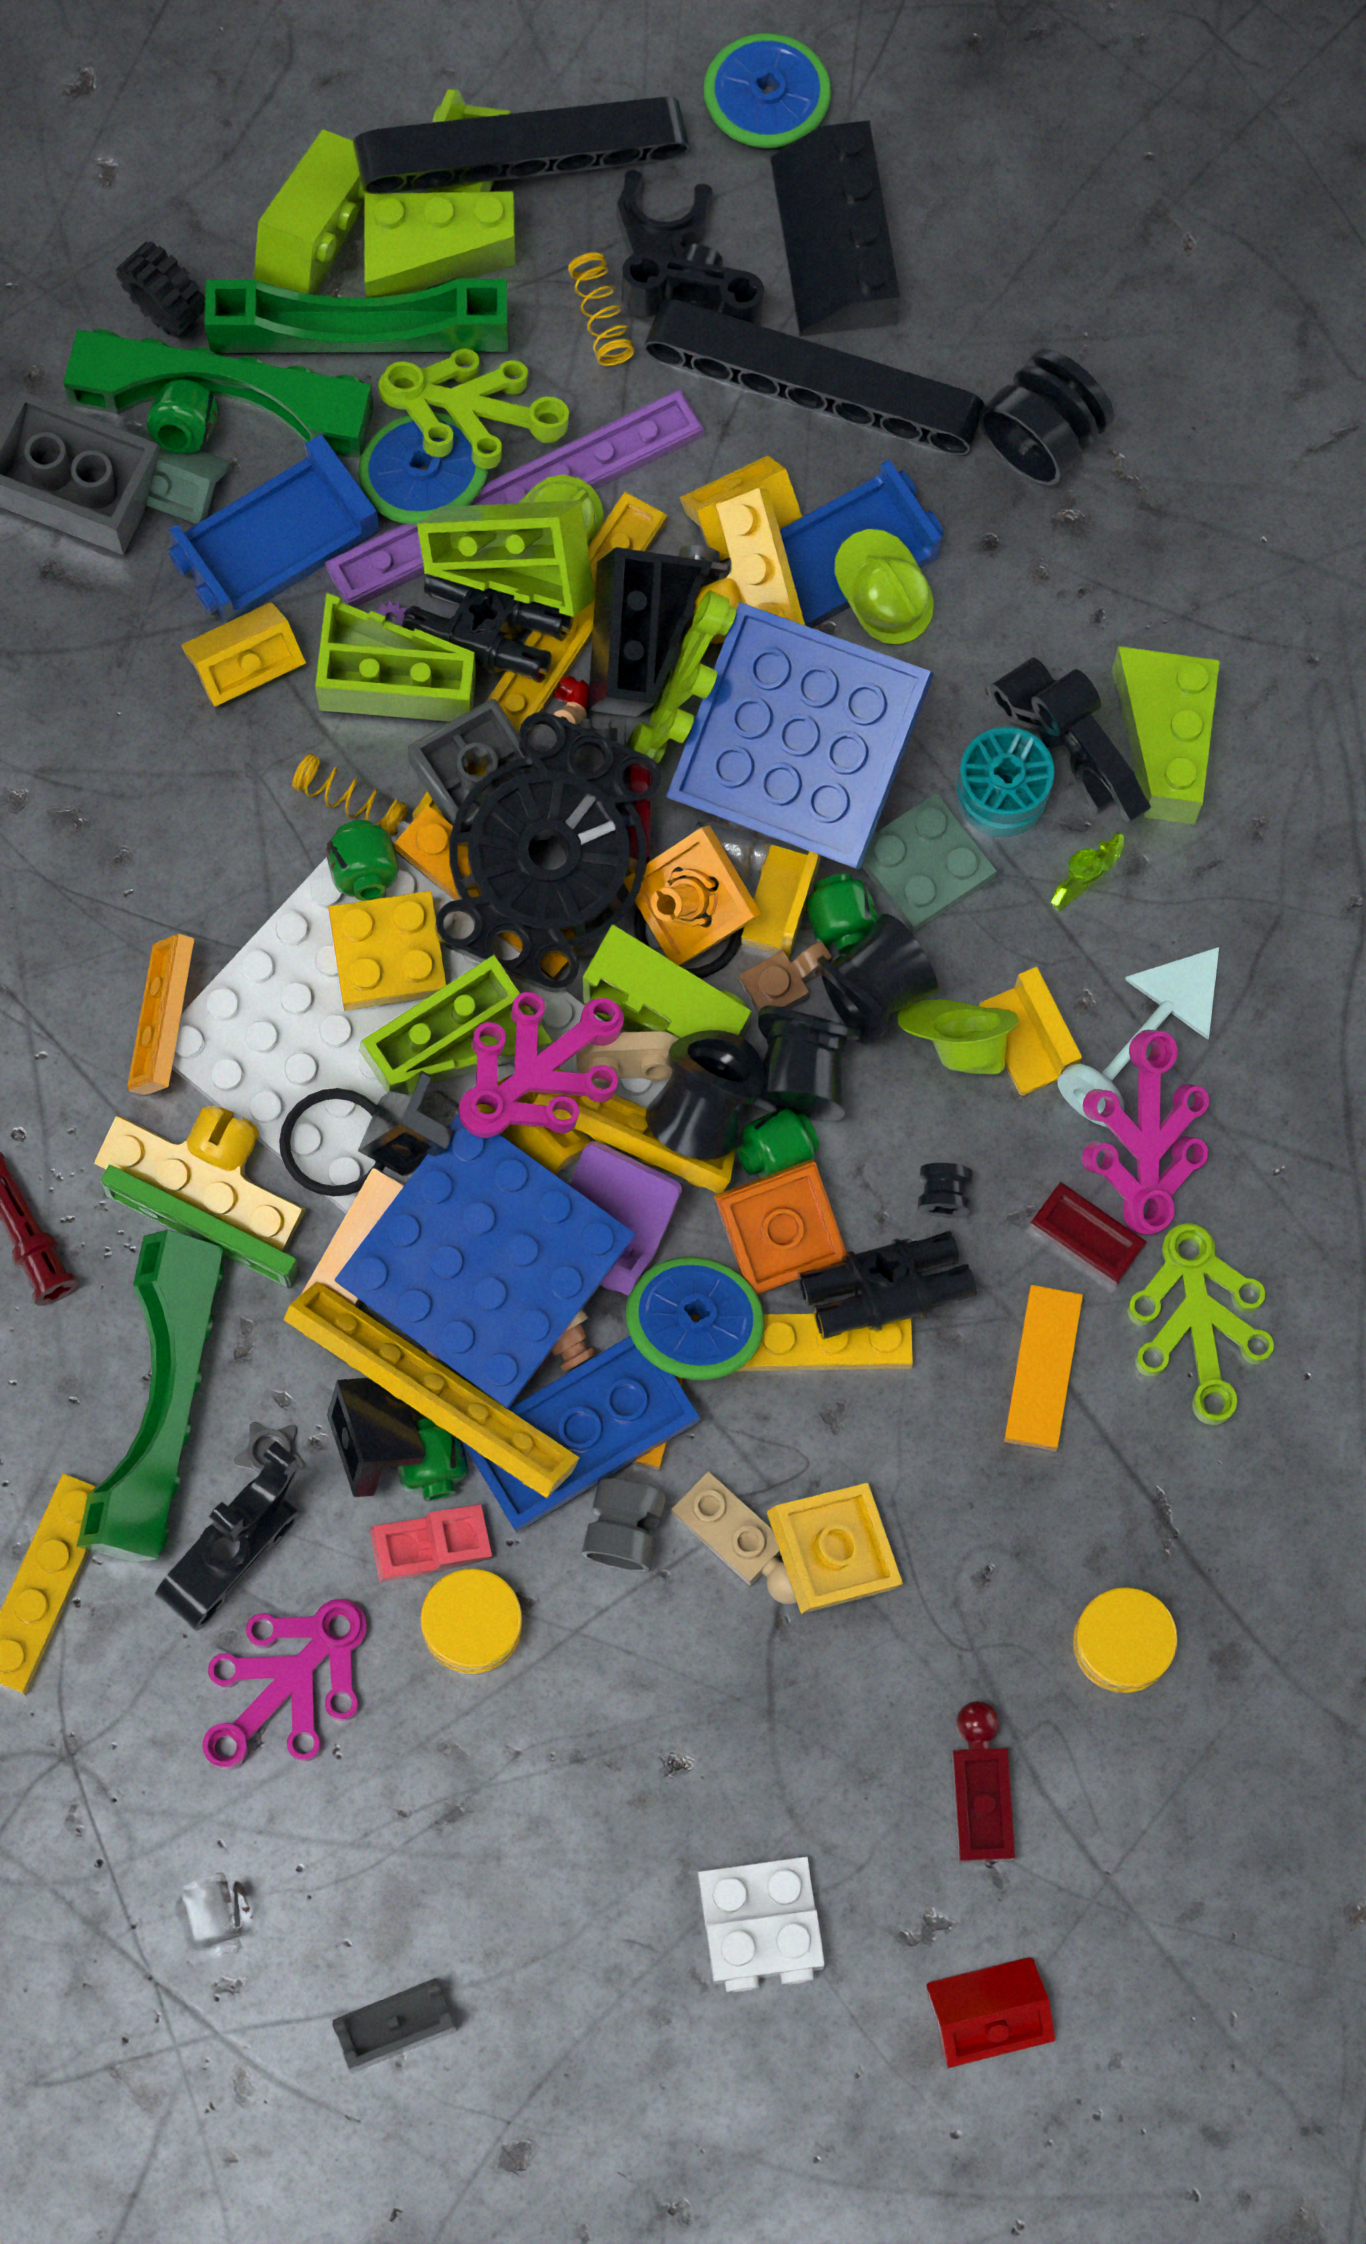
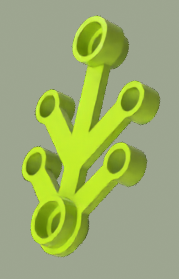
[378,349,569,469]
[626,590,737,765]
[1127,1223,1274,1425]

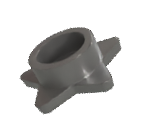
[679,545,731,580]
[234,1422,304,1475]

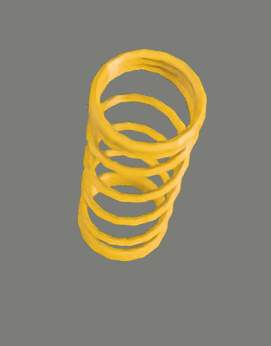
[568,252,635,366]
[292,753,408,836]

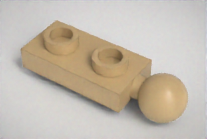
[671,1471,797,1604]

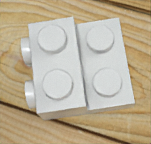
[698,1857,825,1993]

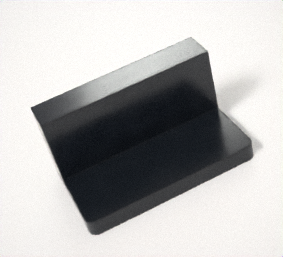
[358,1071,454,1176]
[327,1378,425,1497]

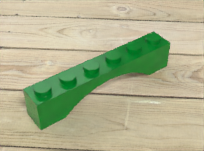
[205,279,508,353]
[63,329,374,460]
[77,1229,224,1562]

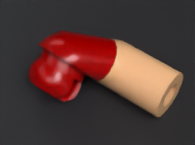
[553,676,589,726]

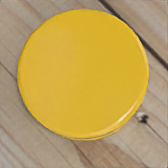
[421,1568,523,1675]
[1073,1587,1177,1693]

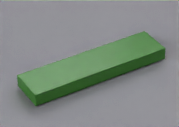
[100,1164,300,1288]

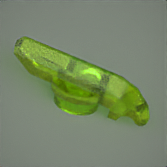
[1051,832,1124,911]

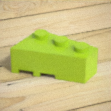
[254,129,370,295]
[364,192,516,298]
[417,500,595,617]
[315,592,477,722]
[1111,646,1220,825]
[583,924,752,1039]
[359,955,553,1093]

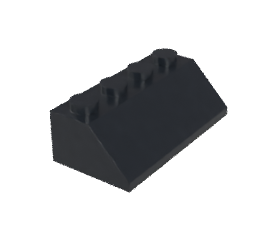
[770,120,900,337]

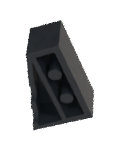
[588,547,713,717]

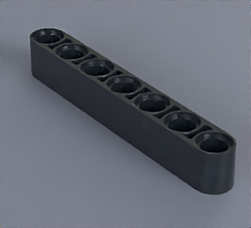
[353,97,689,194]
[644,299,985,455]

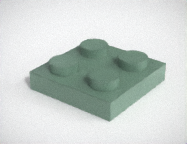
[861,792,997,934]

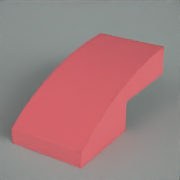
[369,1504,492,1583]

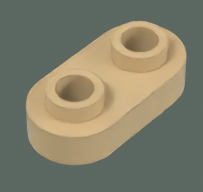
[576,1031,679,1083]

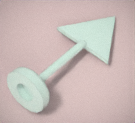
[1057,947,1219,1126]

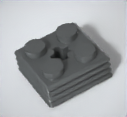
[408,699,534,833]

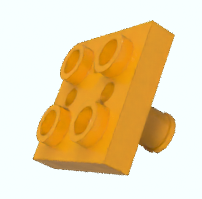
[624,825,762,967]

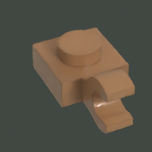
[738,941,833,1013]

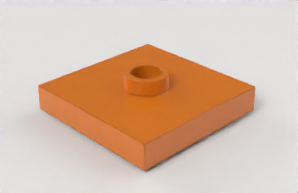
[713,1159,846,1294]

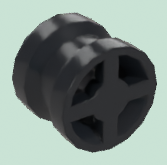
[917,1163,972,1218]

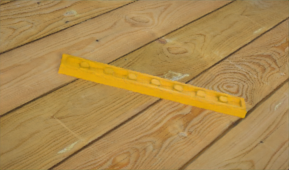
[412,491,668,820]

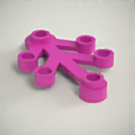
[458,992,624,1138]
[1082,1029,1209,1235]
[202,1599,367,1770]

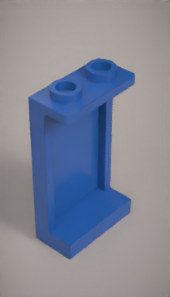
[167,434,379,623]
[780,460,943,628]

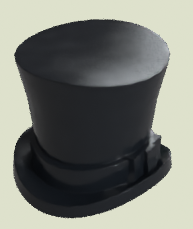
[816,914,939,1044]
[752,1005,861,1121]
[646,1030,766,1159]

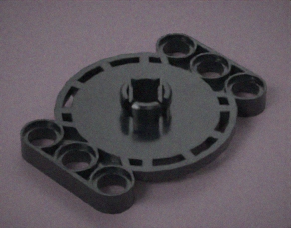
[435,712,661,992]

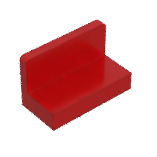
[926,1958,1055,2068]

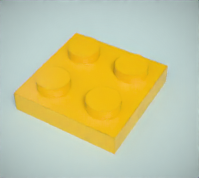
[328,891,446,1011]
[767,1483,903,1614]

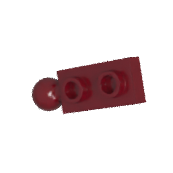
[951,1701,1015,1863]

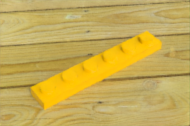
[283,1281,579,1498]

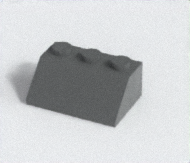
[0,390,160,555]

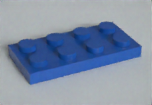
[462,1336,701,1533]

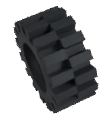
[115,241,205,337]

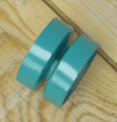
[956,727,1054,837]

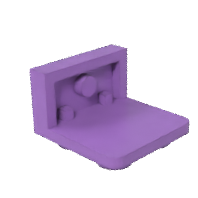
[569,1141,682,1296]

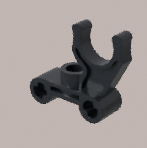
[616,170,764,325]
[989,657,1151,823]
[155,1441,301,1631]

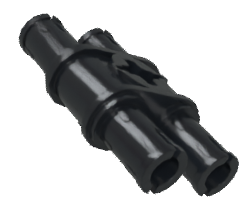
[402,574,574,683]
[798,1231,977,1340]

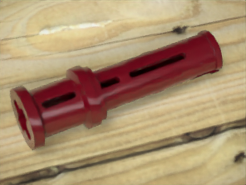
[0,1151,78,1306]

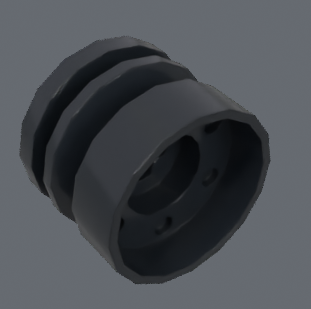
[979,349,1115,486]

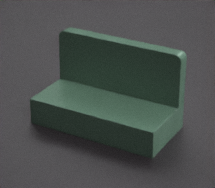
[132,428,230,524]

